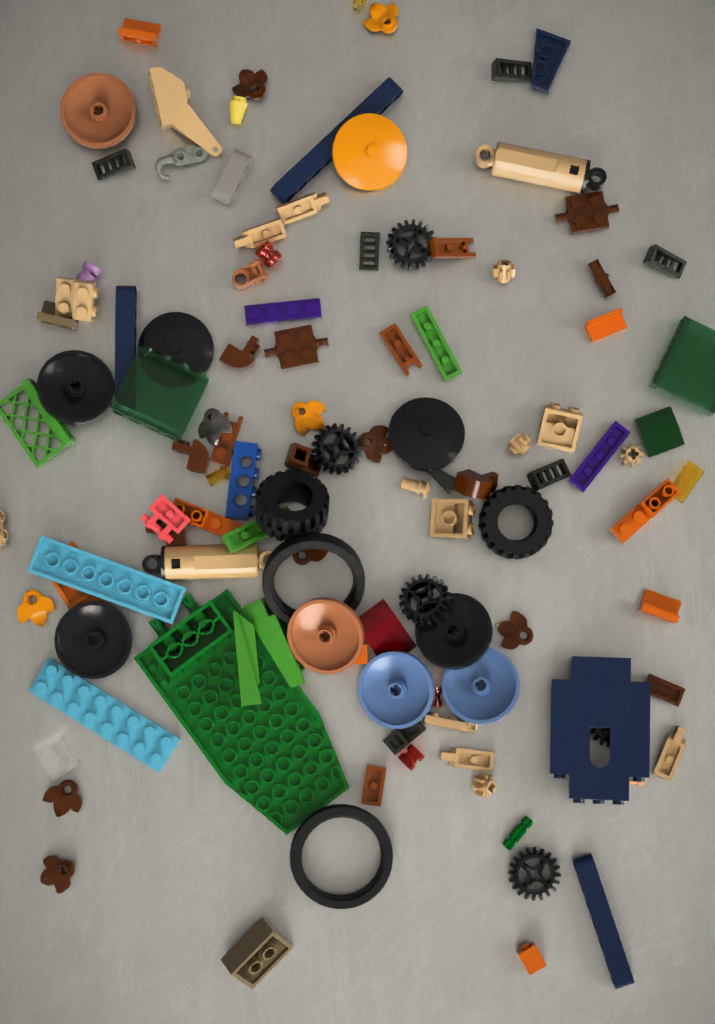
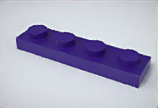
[244,298,322,326]
[568,421,631,492]

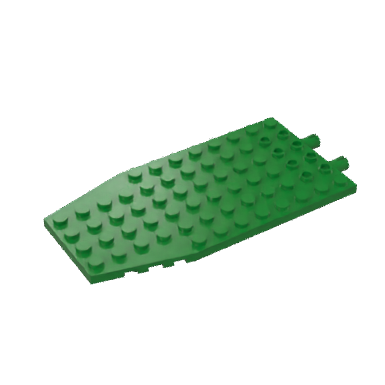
[134,589,349,835]

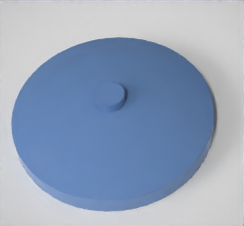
[442,647,520,725]
[358,651,435,729]

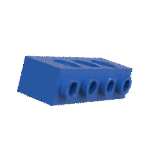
[225,441,262,521]

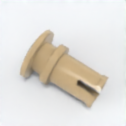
[400,477,431,498]

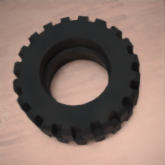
[255,469,330,542]
[478,485,554,560]

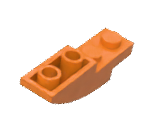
[609,478,681,544]
[173,497,244,537]

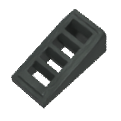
[492,58,532,81]
[92,148,136,181]
[359,232,380,271]
[643,244,687,279]
[527,459,571,492]
[427,469,456,494]

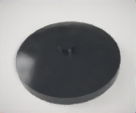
[138,312,214,388]
[37,350,114,425]
[388,397,465,471]
[415,593,493,670]
[54,601,133,679]

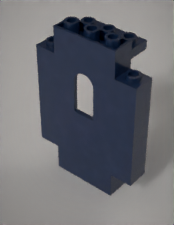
[550,656,651,805]

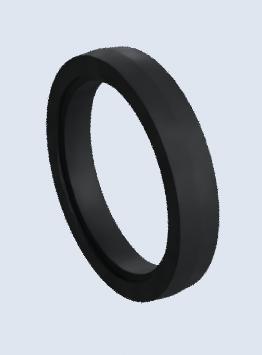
[262,533,365,624]
[290,804,393,909]

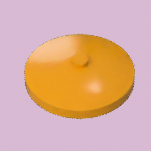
[332,113,407,191]

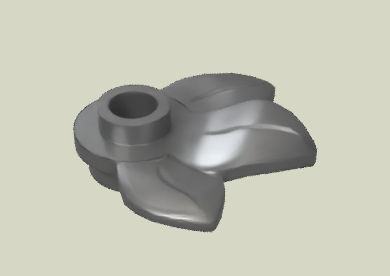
[198,408,232,446]

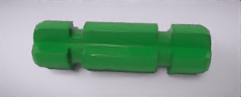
[502,816,533,850]

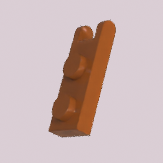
[429,238,476,259]
[379,323,422,376]
[210,412,243,466]

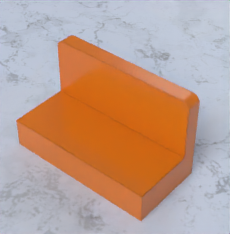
[118,18,161,47]
[584,307,627,343]
[638,589,682,623]

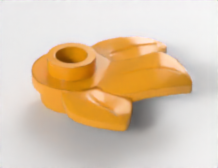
[363,3,399,34]
[291,400,326,436]
[17,589,55,627]

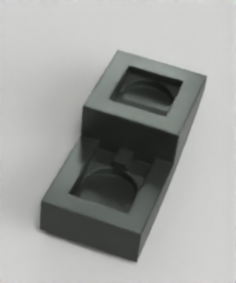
[383,721,426,755]

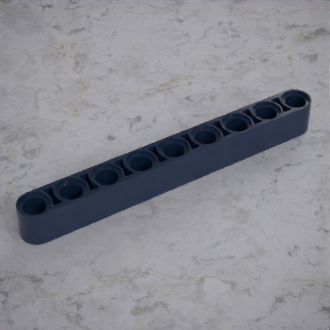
[270,77,404,204]

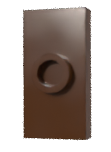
[646,674,685,707]

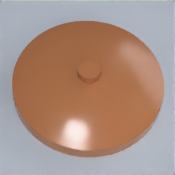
[60,73,137,149]
[287,597,364,674]

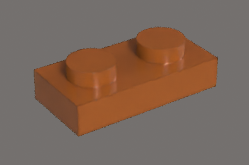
[361,764,386,807]

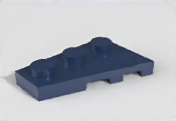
[531,28,571,93]

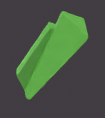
[243,598,305,688]
[233,611,262,706]

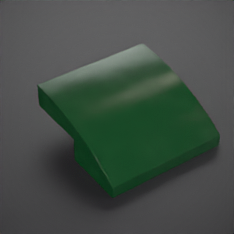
[634,406,684,458]

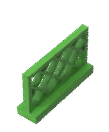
[0,378,76,468]

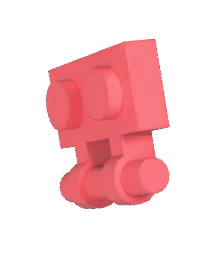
[140,494,191,544]

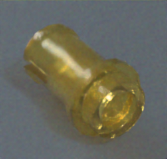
[205,465,231,486]

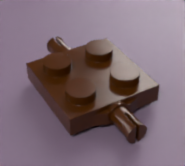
[554,191,619,235]
[264,325,329,370]

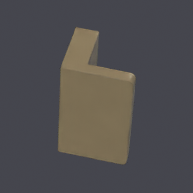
[36,301,79,331]

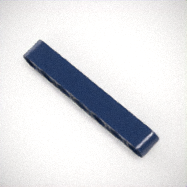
[114,286,137,415]
[572,853,634,989]

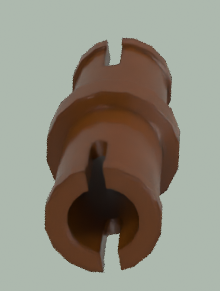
[588,259,616,298]

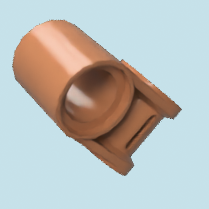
[232,259,270,290]

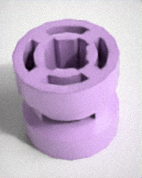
[76,261,101,281]

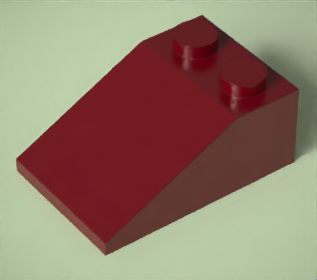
[359,599,417,656]

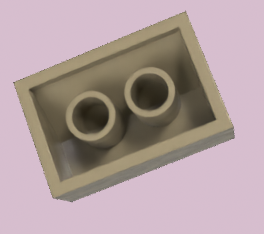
[220,917,294,989]

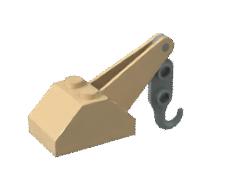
[148,66,222,179]

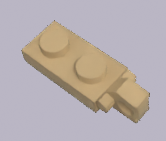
[276,192,329,225]
[233,218,287,249]
[423,712,478,734]
[652,726,686,781]
[439,747,495,772]

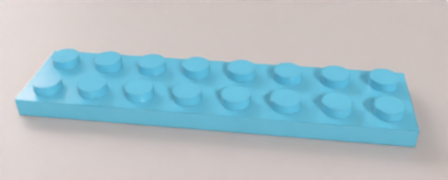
[27,535,187,624]
[28,658,180,772]

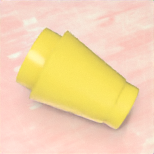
[229,96,248,125]

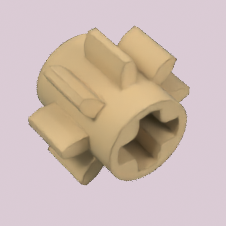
[492,259,516,283]
[508,433,532,456]
[619,443,644,467]
[472,773,496,798]

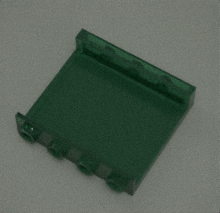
[649,316,715,416]
[109,346,209,443]

